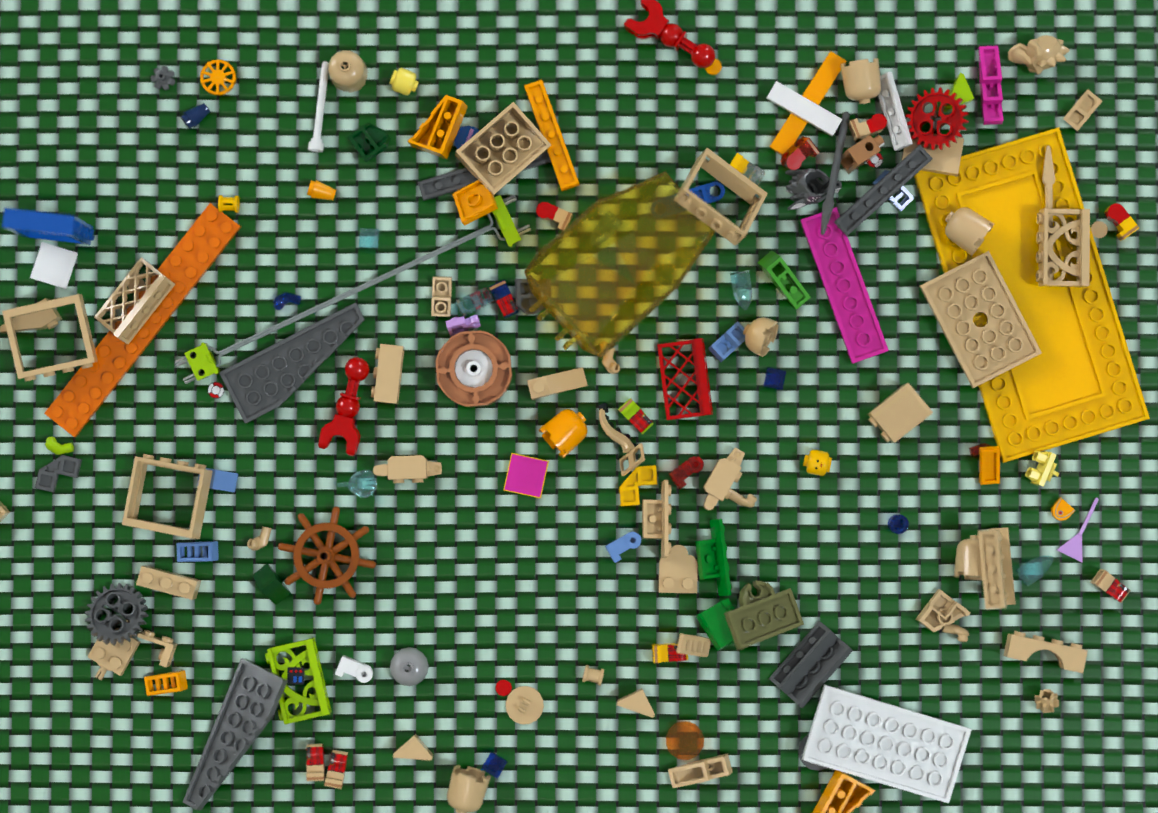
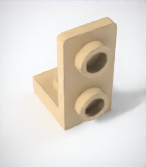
[137,630,177,667]

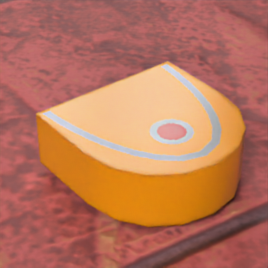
[1051,498,1075,521]

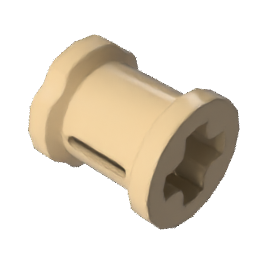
[582,665,605,686]

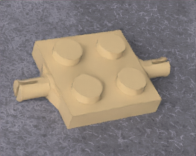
[88,619,141,680]

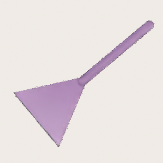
[1057,498,1099,563]

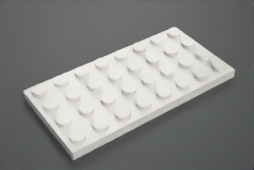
[801,684,972,803]

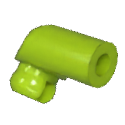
[45,436,74,455]

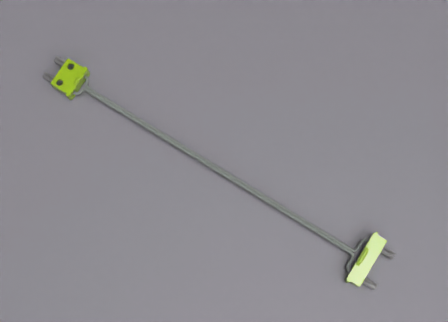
[175,194,531,384]

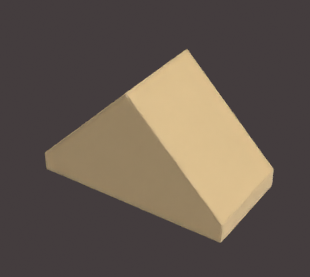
[616,688,655,718]
[393,734,433,761]

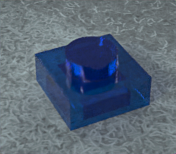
[763,367,786,390]
[481,751,508,779]

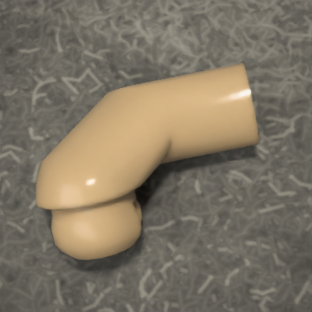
[728,490,757,508]
[247,526,272,551]

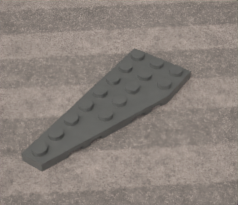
[219,303,365,424]

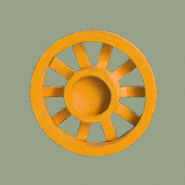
[200,59,236,96]

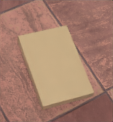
[901,132,964,176]

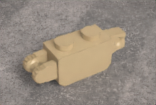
[703,448,745,510]
[372,455,442,483]

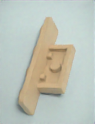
[642,480,672,558]

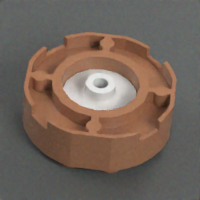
[436,330,512,407]

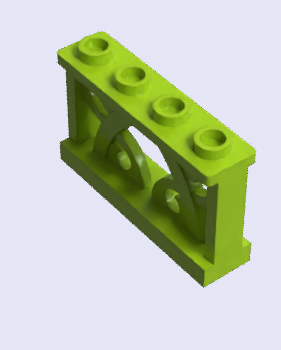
[265,637,332,725]

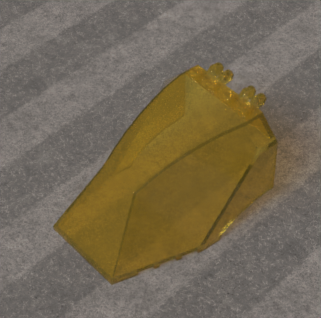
[524,172,715,358]

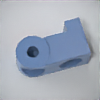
[605,532,641,563]

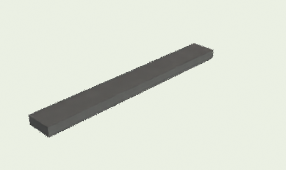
[418,138,566,201]

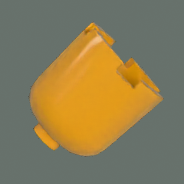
[539,409,588,458]

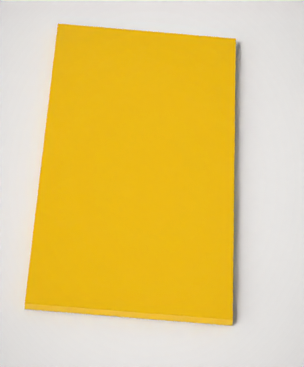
[914,127,1150,463]

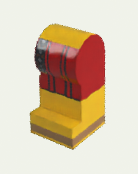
[1105,203,1139,241]
[652,643,689,663]

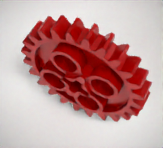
[906,87,969,151]

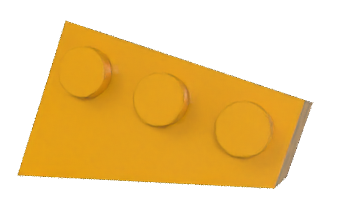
[407,95,468,159]
[812,770,875,813]

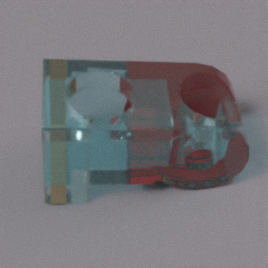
[456,287,494,318]

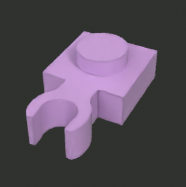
[445,315,481,336]

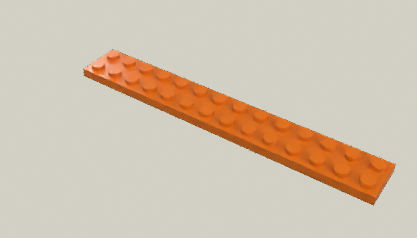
[44,203,241,437]

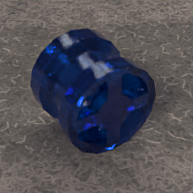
[888,515,909,534]

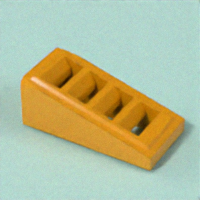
[144,670,188,696]

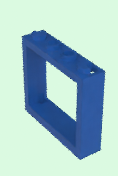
[2,208,95,245]

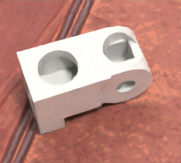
[335,655,373,683]

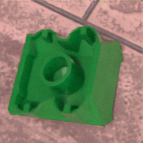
[696,598,737,651]

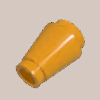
[307,180,336,201]

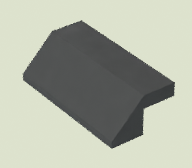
[768,621,853,708]

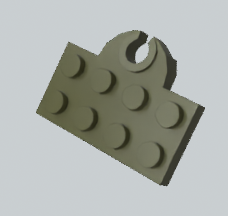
[724,581,804,650]

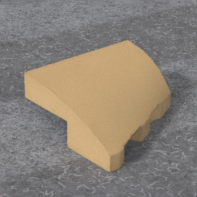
[915,589,971,632]

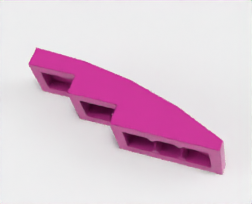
[979,46,1004,125]

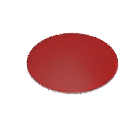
[496,680,512,696]

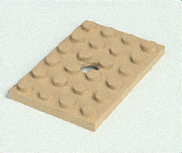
[919,251,1042,388]

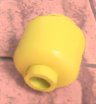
[389,68,419,96]

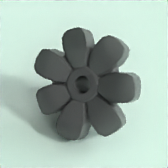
[151,66,176,90]

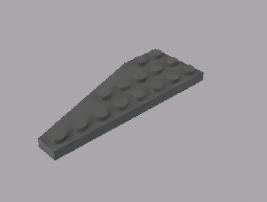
[183,658,288,811]

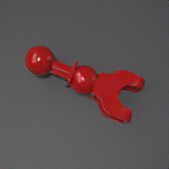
[623,0,716,68]
[318,357,369,457]

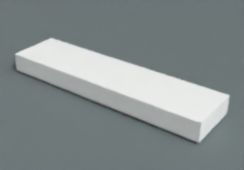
[878,72,913,151]
[766,81,842,136]

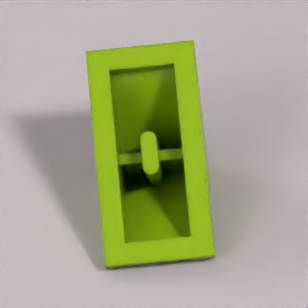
[943,73,974,112]

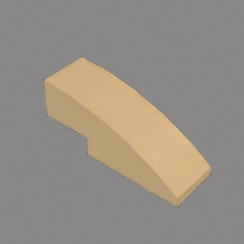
[668,754,733,788]

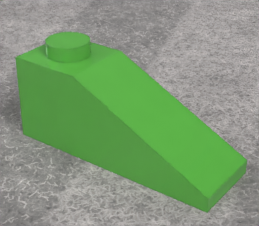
[757,250,811,310]

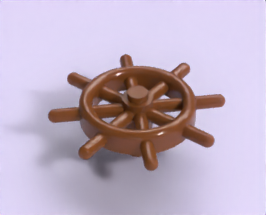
[278,506,376,605]

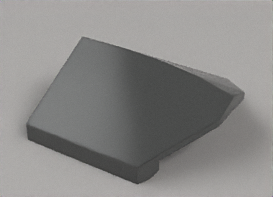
[515,279,552,315]

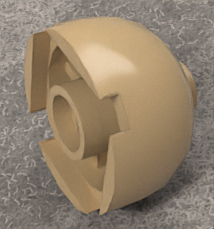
[743,317,779,357]

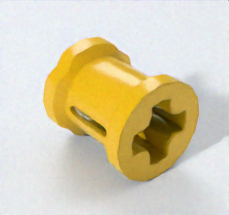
[218,195,240,213]

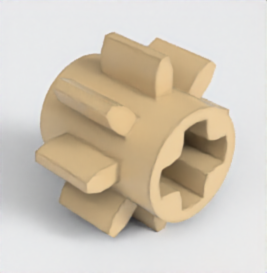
[1035,689,1059,713]

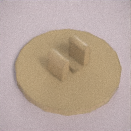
[506,686,544,724]

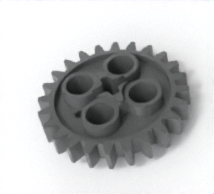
[85,583,148,646]

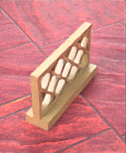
[94,257,175,344]

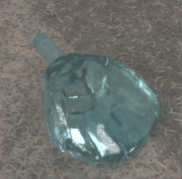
[337,470,376,498]

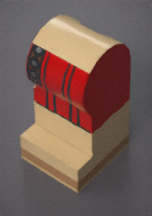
[848,114,887,142]
[536,202,573,233]
[1090,569,1130,603]
[306,744,326,781]
[324,750,348,789]

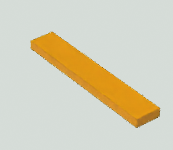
[769,51,846,157]
[524,80,580,191]

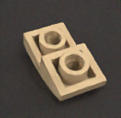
[431,276,452,317]

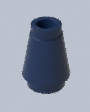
[181,103,210,129]

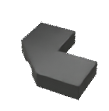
[35,455,82,492]

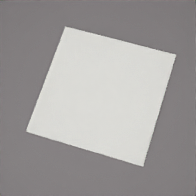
[30,242,78,289]

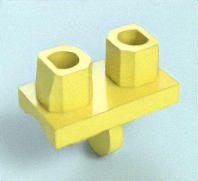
[1025,451,1059,487]

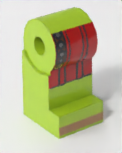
[618,398,654,434]

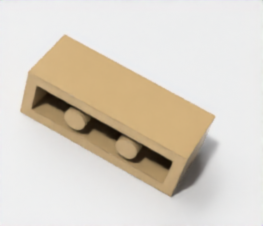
[371,344,405,404]
[136,565,201,600]

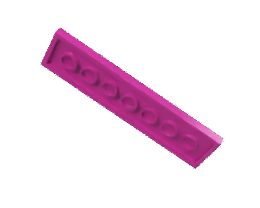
[800,207,889,364]

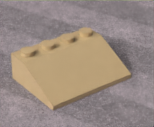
[455,102,551,195]

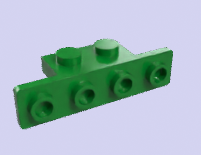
[695,519,732,596]

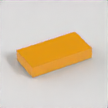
[979,446,1000,485]

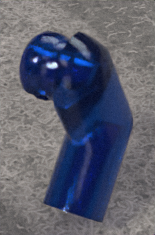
[273,292,302,310]

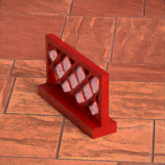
[657,338,713,420]

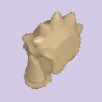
[1008,35,1070,75]

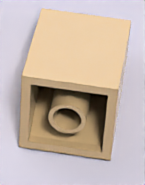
[868,383,933,443]

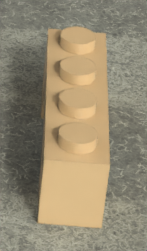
[1003,631,1088,673]

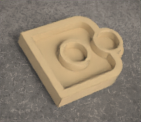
[659,545,698,593]

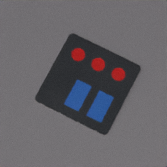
[287,667,305,685]

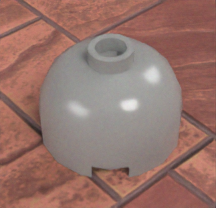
[390,647,429,686]

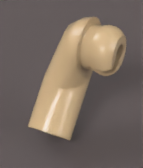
[602,346,620,374]
[942,624,969,642]

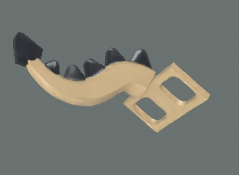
[598,402,645,476]

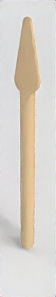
[1042,146,1055,280]

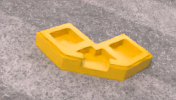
[619,465,657,506]

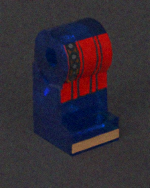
[489,280,519,319]

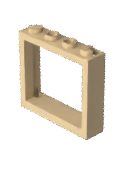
[674,148,768,246]
[2,294,98,382]
[122,454,213,539]

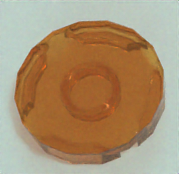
[666,721,704,760]

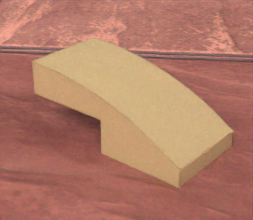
[1063,89,1102,131]

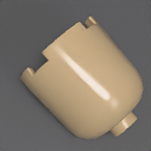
[328,50,368,93]
[840,58,881,104]
[945,207,994,256]
[954,535,983,581]
[447,765,491,813]

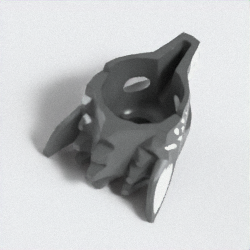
[785,168,842,211]

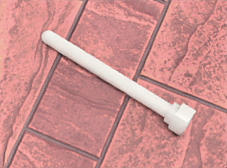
[308,61,329,152]

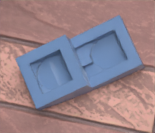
[708,321,745,362]

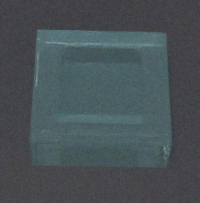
[359,228,380,249]

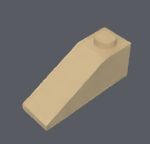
[0,298,62,333]
[527,367,588,400]

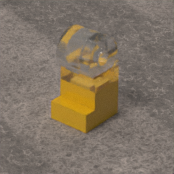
[730,153,766,185]

